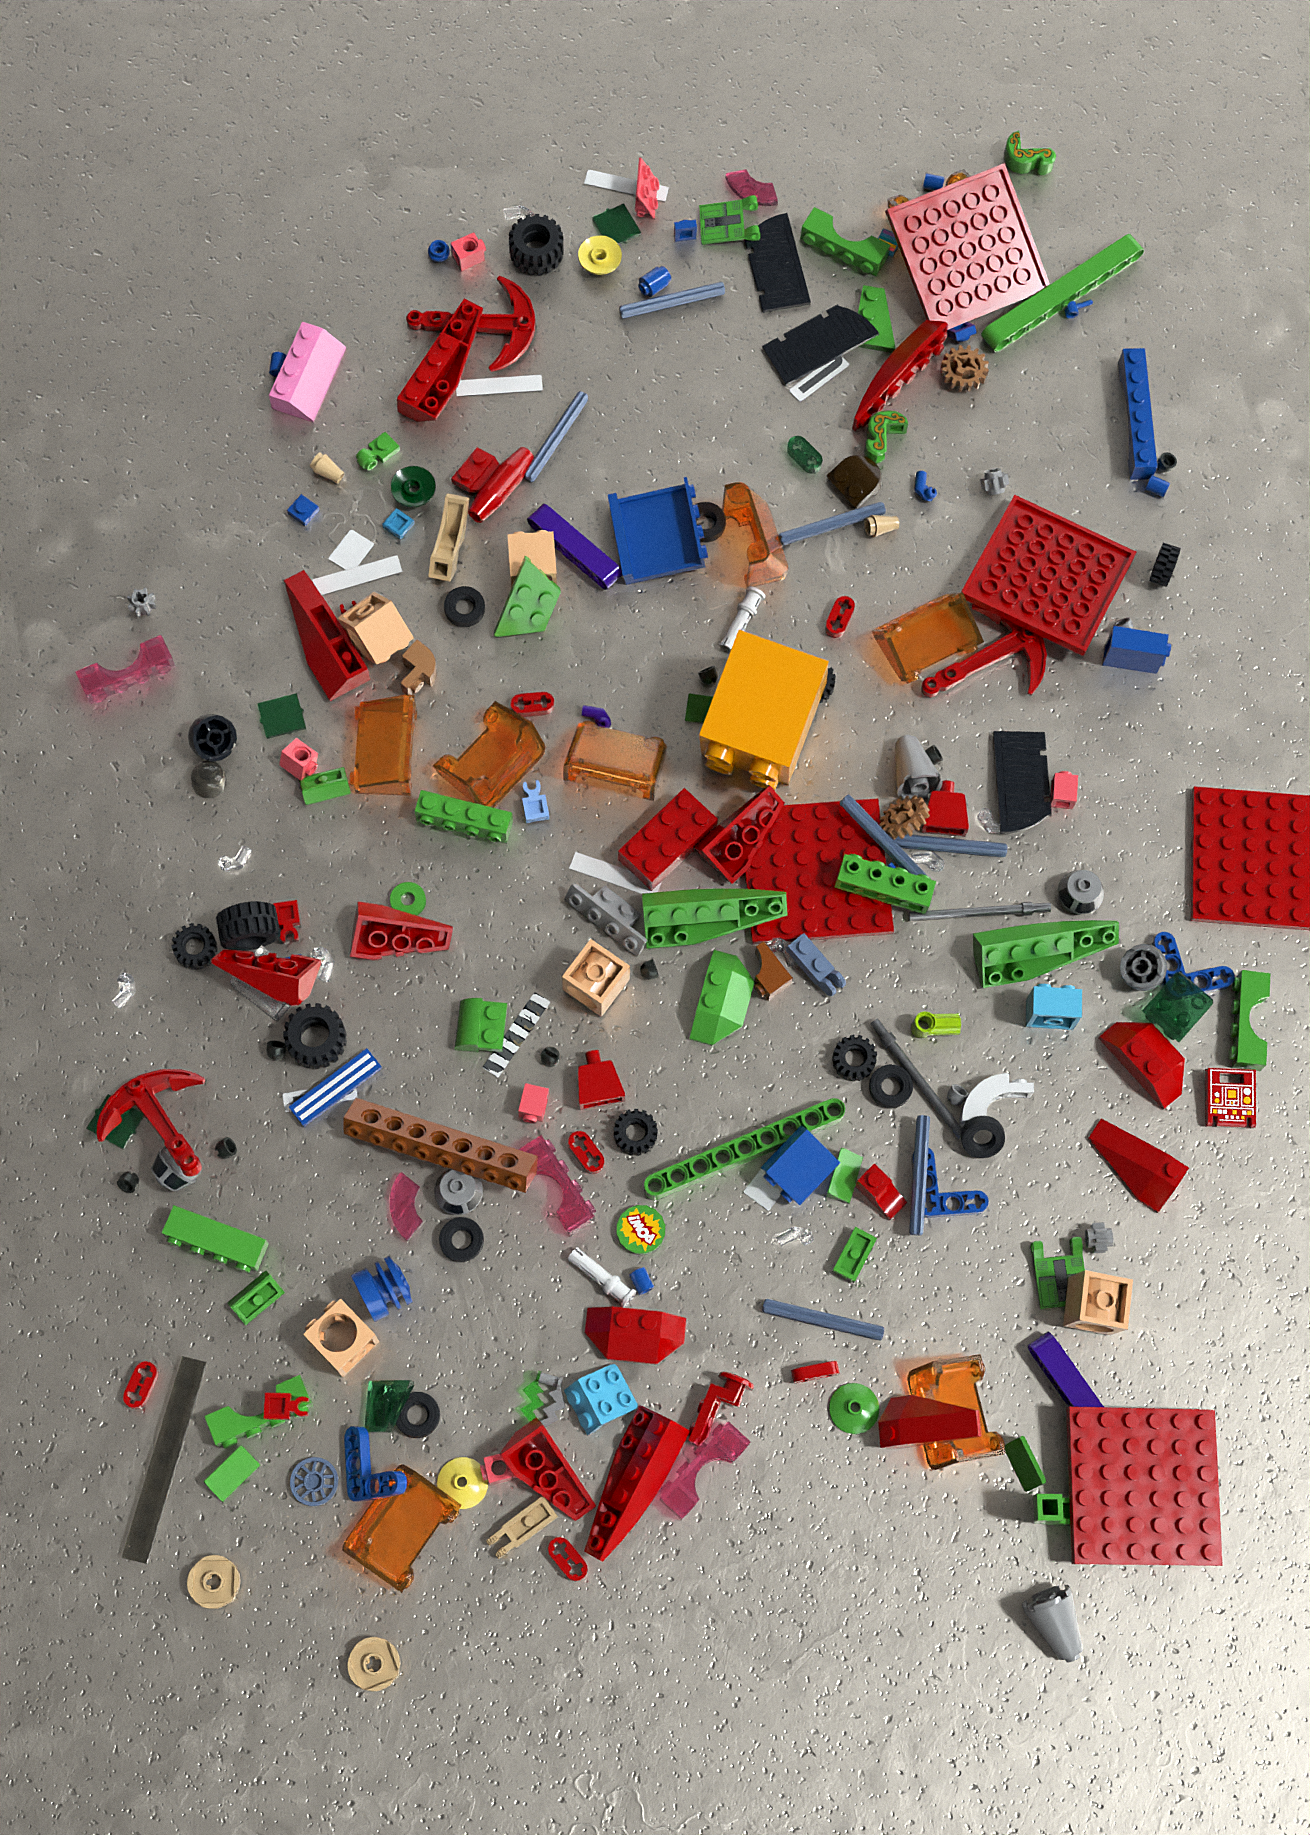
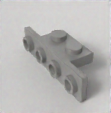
[564,883,647,956]

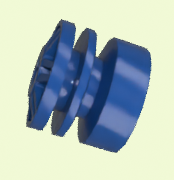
[351,1256,413,1322]

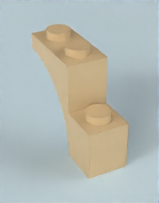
[428,493,469,582]

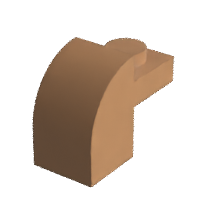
[400,640,437,697]

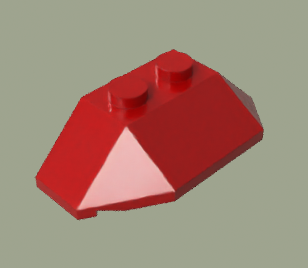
[1098,1022,1185,1110]
[585,1306,686,1365]

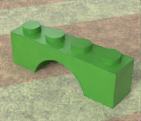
[800,207,891,276]
[1229,970,1271,1071]
[205,1375,313,1449]

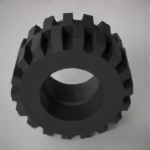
[509,214,564,276]
[216,901,281,951]
[283,1003,347,1069]

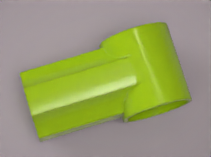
[910,1011,961,1039]

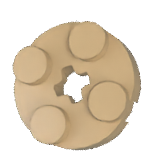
[187,1555,241,1609]
[347,1637,401,1692]

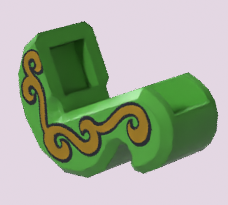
[1004,131,1056,175]
[864,410,908,464]

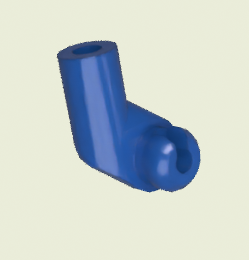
[914,471,937,501]

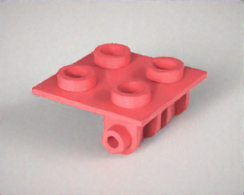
[635,157,659,219]

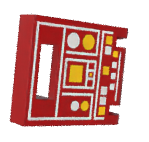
[1205,1068,1256,1128]

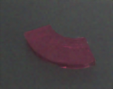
[725,169,778,206]
[390,1172,423,1242]

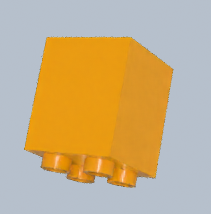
[699,630,829,791]

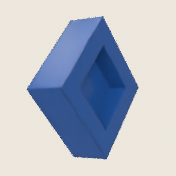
[674,220,697,242]
[947,322,977,342]
[287,494,320,526]

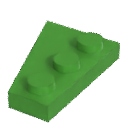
[858,285,896,353]

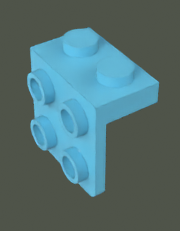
[564,1364,638,1435]

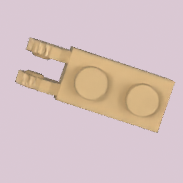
[486,1496,558,1559]

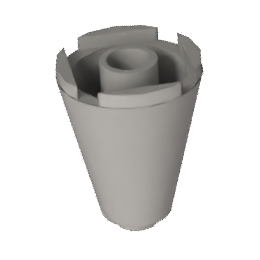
[895,735,942,800]
[1022,1585,1083,1662]

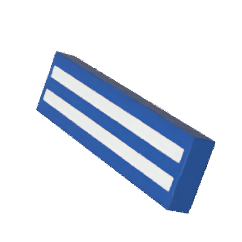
[289,1048,382,1127]

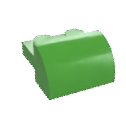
[454,998,507,1052]

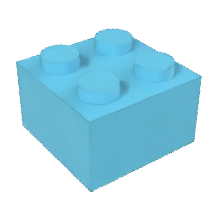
[1025,984,1082,1030]

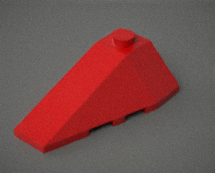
[694,785,785,884]
[350,902,453,960]
[211,949,321,1006]
[1088,1118,1189,1213]
[878,1395,981,1449]
[500,1417,596,1521]

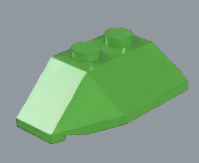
[689,950,755,1046]

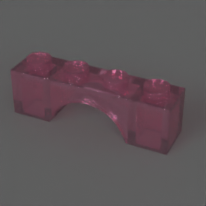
[75,635,176,704]
[518,1135,596,1237]
[659,1421,751,1521]

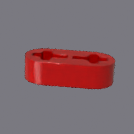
[825,596,855,638]
[510,692,554,717]
[568,1131,604,1174]
[123,1361,159,1409]
[791,1361,840,1383]
[548,1537,588,1582]

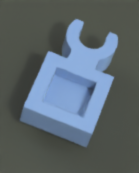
[522,780,549,823]

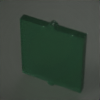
[592,203,641,245]
[257,693,306,739]
[86,1094,144,1150]

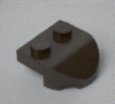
[826,455,882,509]

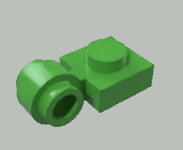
[356,432,400,470]

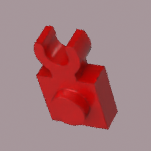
[273,900,301,944]
[263,1393,309,1420]

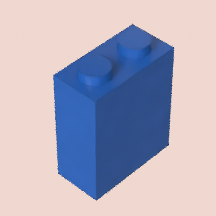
[1102,626,1171,674]
[760,1125,840,1205]

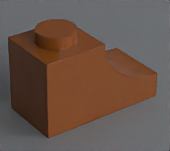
[754,941,793,1001]

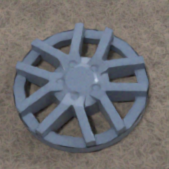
[290,1457,338,1507]

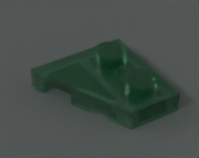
[364,1380,415,1433]

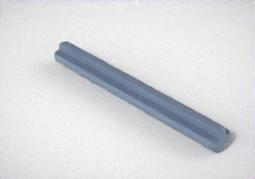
[619,282,725,318]
[524,391,588,482]
[779,502,886,545]
[840,794,926,875]
[891,834,1007,857]
[909,1115,930,1236]
[762,1299,884,1340]

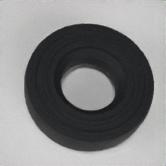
[695,502,726,542]
[444,586,485,627]
[869,1064,913,1108]
[961,1116,1005,1158]
[439,1217,484,1262]
[394,1392,440,1438]

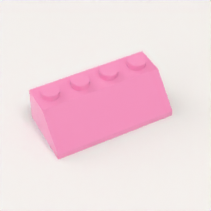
[269,322,346,422]

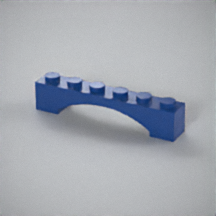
[1118,348,1157,480]

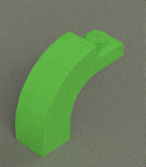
[1033,1494,1070,1526]

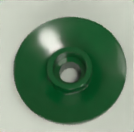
[391,466,436,507]

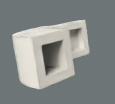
[959,1073,1034,1126]

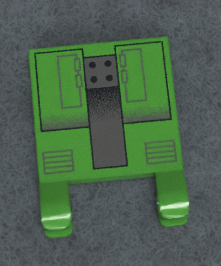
[699,195,760,245]
[1030,1237,1085,1309]

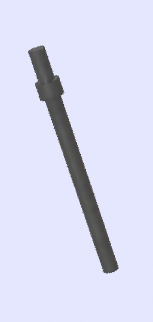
[909,901,1051,921]
[870,1018,962,1139]

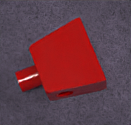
[921,780,969,837]
[578,1050,625,1110]

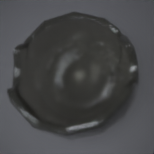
[191,761,227,798]

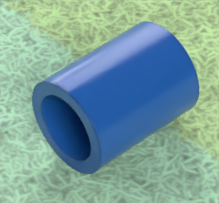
[923,173,945,191]
[269,352,287,377]
[1145,475,1170,497]
[629,1267,655,1295]

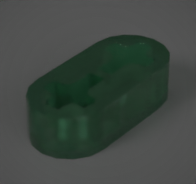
[787,436,823,474]

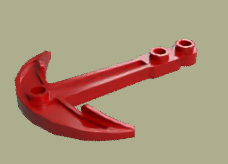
[406,276,536,372]
[921,604,1047,697]
[97,1069,205,1177]

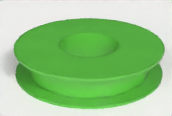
[390,882,426,915]

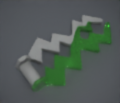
[520,1371,565,1428]

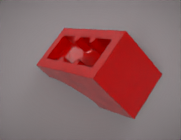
[855,1163,908,1220]

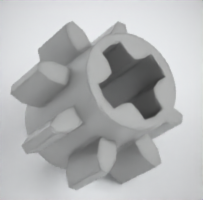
[980,468,1009,495]
[127,587,157,617]
[1085,1222,1113,1253]

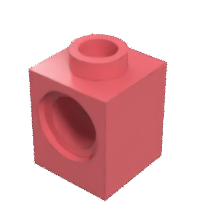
[451,232,486,272]
[279,738,318,781]
[1050,771,1078,809]
[518,1083,549,1124]
[480,1454,518,1485]

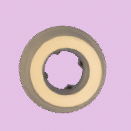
[310,453,345,484]
[864,515,899,537]

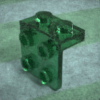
[1142,972,1214,1042]

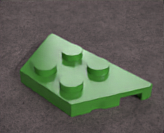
[494,556,561,637]

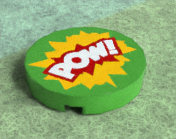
[617,1205,665,1255]

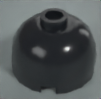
[188,714,237,762]

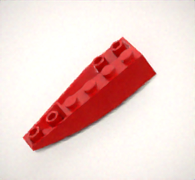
[397,298,483,422]
[852,320,948,431]
[284,570,370,701]
[584,1405,690,1562]

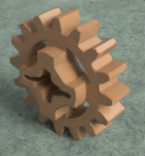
[940,345,989,392]
[879,795,930,840]

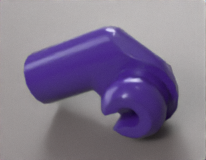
[581,705,611,730]

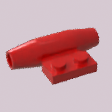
[451,447,534,523]

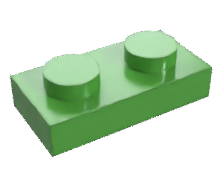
[832,1227,877,1283]

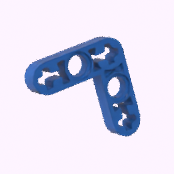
[1152,932,1235,1000]
[911,1147,989,1218]
[344,1426,407,1501]

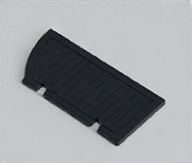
[744,213,811,313]
[762,304,879,386]
[993,731,1052,834]

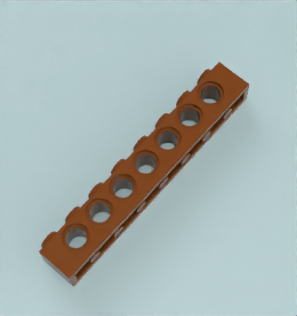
[343,1098,538,1193]

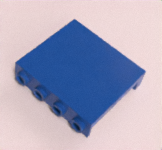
[608,477,708,585]

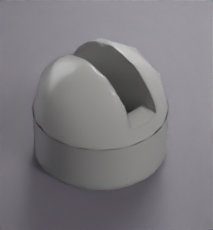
[1113,617,1134,629]
[947,1084,969,1106]

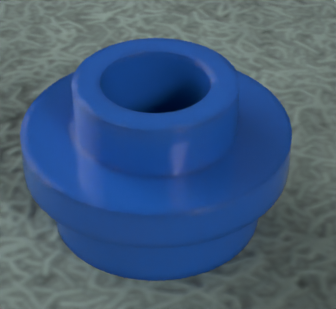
[428,240,450,262]

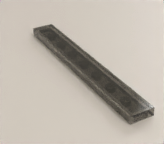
[121,1356,208,1564]

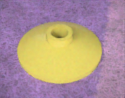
[578,235,622,275]
[437,1457,488,1509]

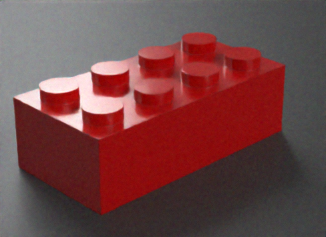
[618,788,718,891]

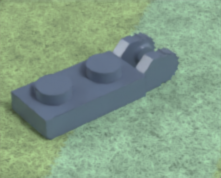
[785,933,846,996]

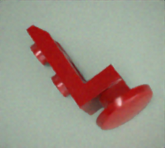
[688,1372,754,1447]

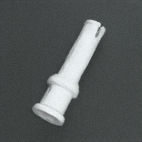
[720,586,765,653]
[568,1247,637,1308]

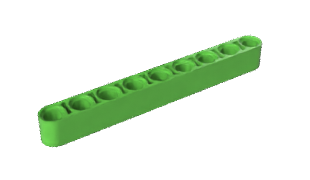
[981,234,1144,352]
[644,1098,845,1200]

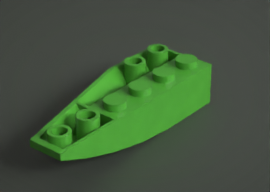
[642,888,788,949]
[973,920,1119,988]

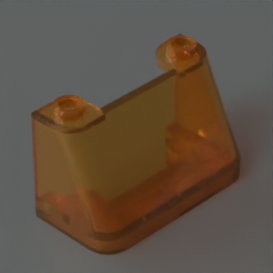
[722,482,788,587]
[872,592,984,684]
[350,695,417,796]
[433,701,545,808]
[563,721,667,801]
[907,1354,1006,1470]
[342,1464,462,1593]

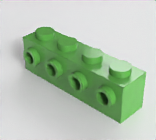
[415,790,513,843]
[834,854,936,914]
[162,1205,269,1273]

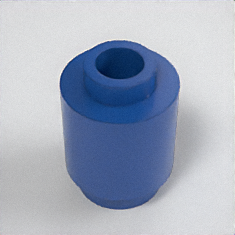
[638,266,671,297]

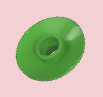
[829,1383,879,1434]

